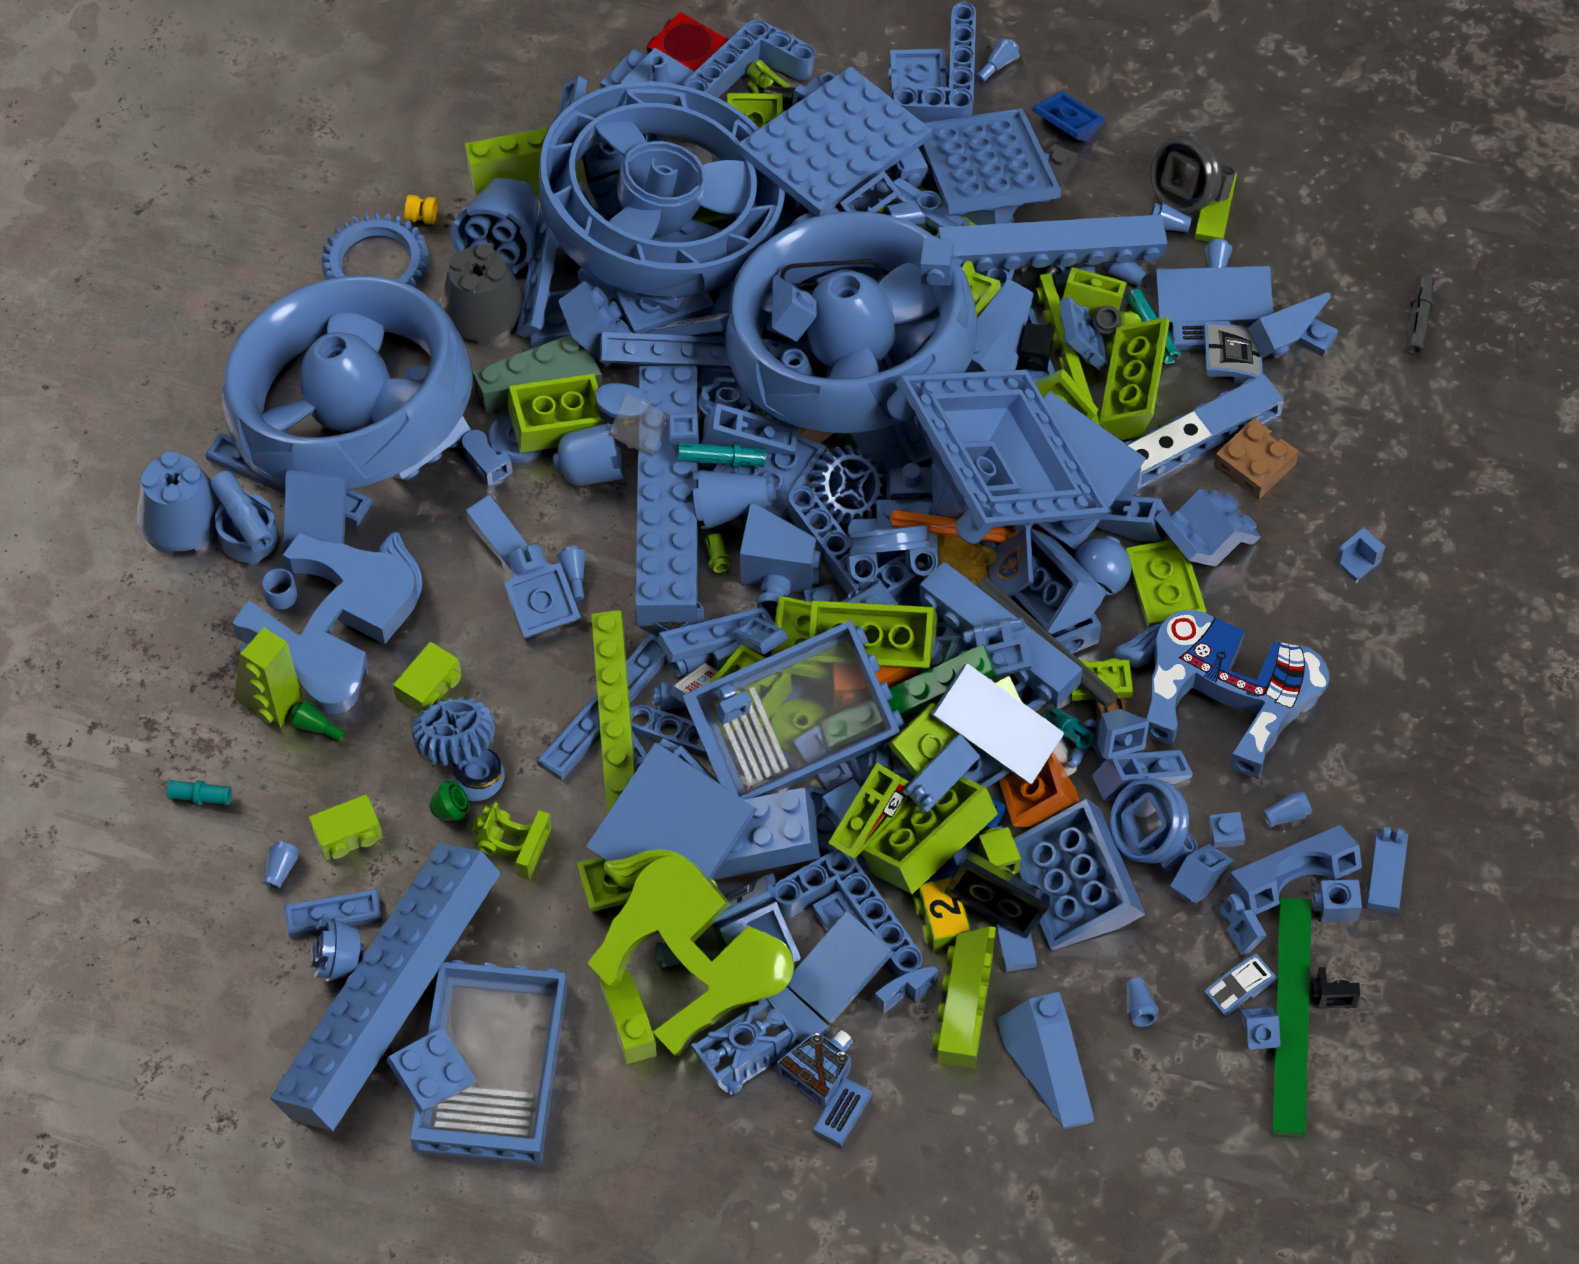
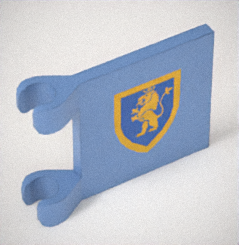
[983,523,1034,597]

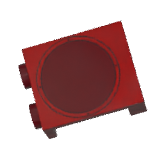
[647,12,729,72]

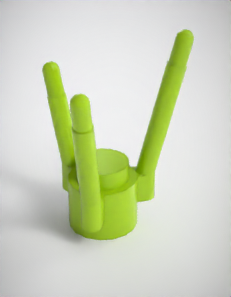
[746,60,791,93]

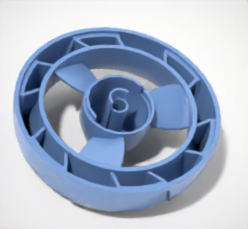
[538,81,785,297]
[725,211,977,433]
[222,275,473,490]

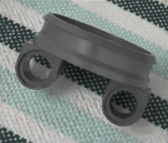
[1150,135,1236,213]

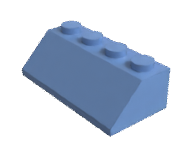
[1014,528,1106,634]

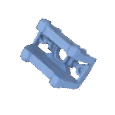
[691,997,796,1095]

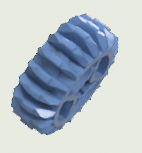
[807,445,887,526]
[412,696,495,766]

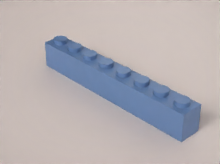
[936,215,1168,271]

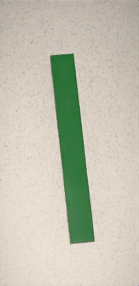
[1272,897,1312,1138]

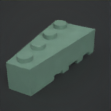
[472,334,603,412]

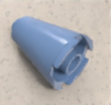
[693,470,776,529]

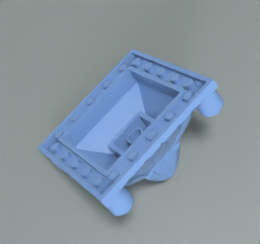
[887,370,1110,544]

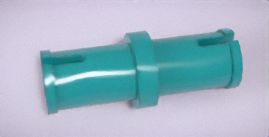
[1046,708,1094,749]
[167,780,232,806]

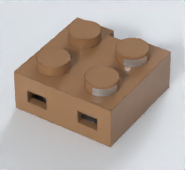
[1214,418,1299,500]

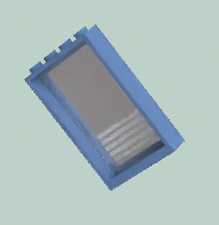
[683,620,905,800]
[410,960,568,1164]

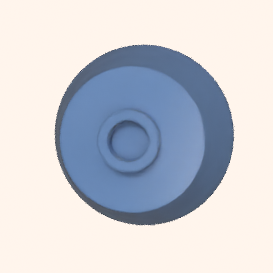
[698,378,755,423]
[312,918,363,982]

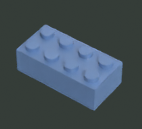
[712,787,820,880]

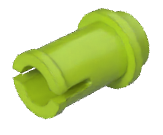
[704,533,732,573]

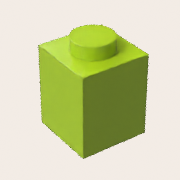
[977,827,1021,874]

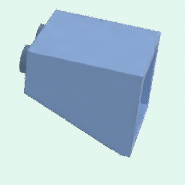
[740,503,821,594]

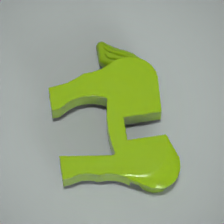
[587,849,794,1056]

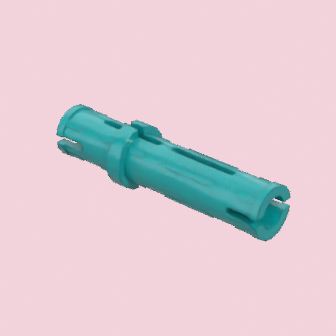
[1125,289,1181,364]
[675,442,766,468]

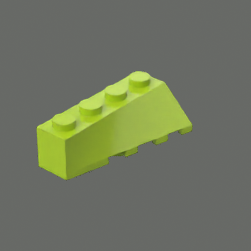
[932,926,996,1069]

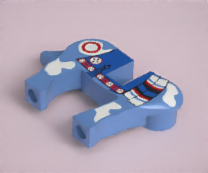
[1113,610,1329,779]

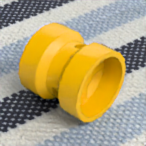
[404,194,438,225]

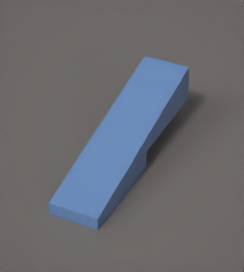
[466,495,529,578]

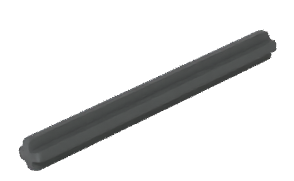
[976,577,1117,708]

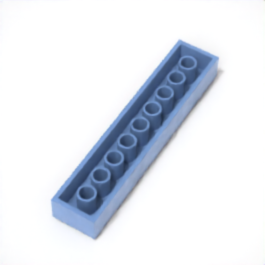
[636,365,698,626]
[270,843,501,1131]

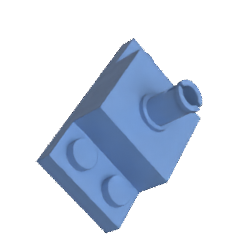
[600,48,694,143]

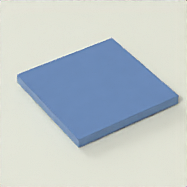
[1034,391,1146,553]
[586,742,757,880]

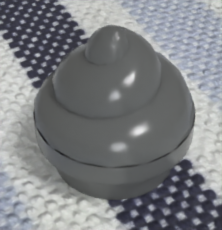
[1093,306,1122,335]

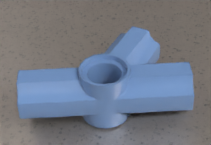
[883,178,969,231]

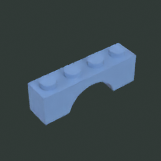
[1231,825,1362,915]

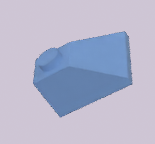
[712,901,801,962]

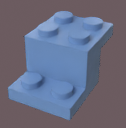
[1155,488,1261,567]

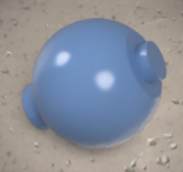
[1073,536,1131,597]

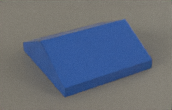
[1032,91,1106,142]

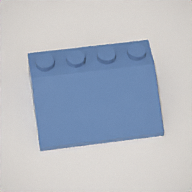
[1014,799,1146,950]

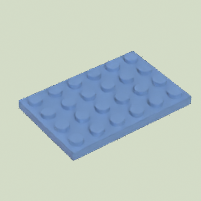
[736,67,933,217]
[922,108,1061,215]

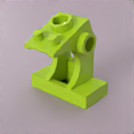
[471,802,552,880]

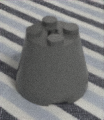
[439,244,524,345]

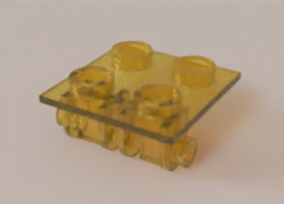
[937,533,997,585]

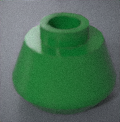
[429,781,469,821]

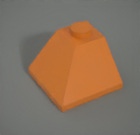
[999,752,1080,827]

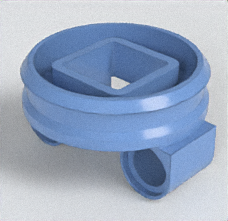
[846,525,938,582]
[1110,776,1197,869]

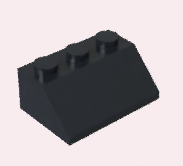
[944,850,1050,938]

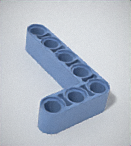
[893,2,976,123]
[684,20,815,98]
[788,486,930,600]
[773,849,922,979]

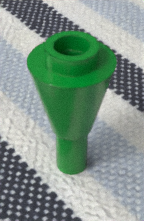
[289,700,345,742]

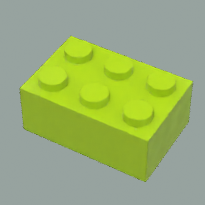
[507,374,607,453]

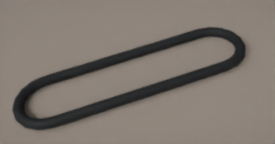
[780,259,882,288]

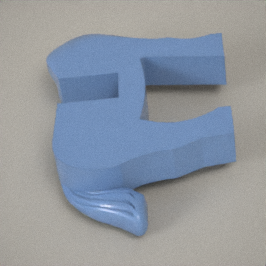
[232,532,422,714]

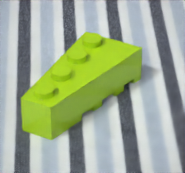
[234,627,303,728]

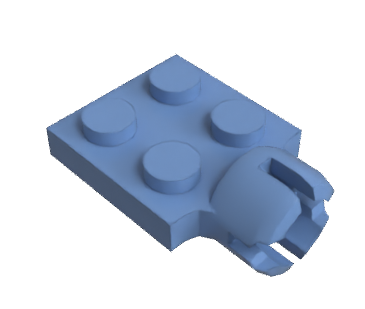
[504,544,581,640]

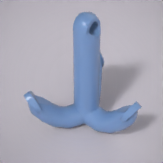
[1066,719,1106,769]

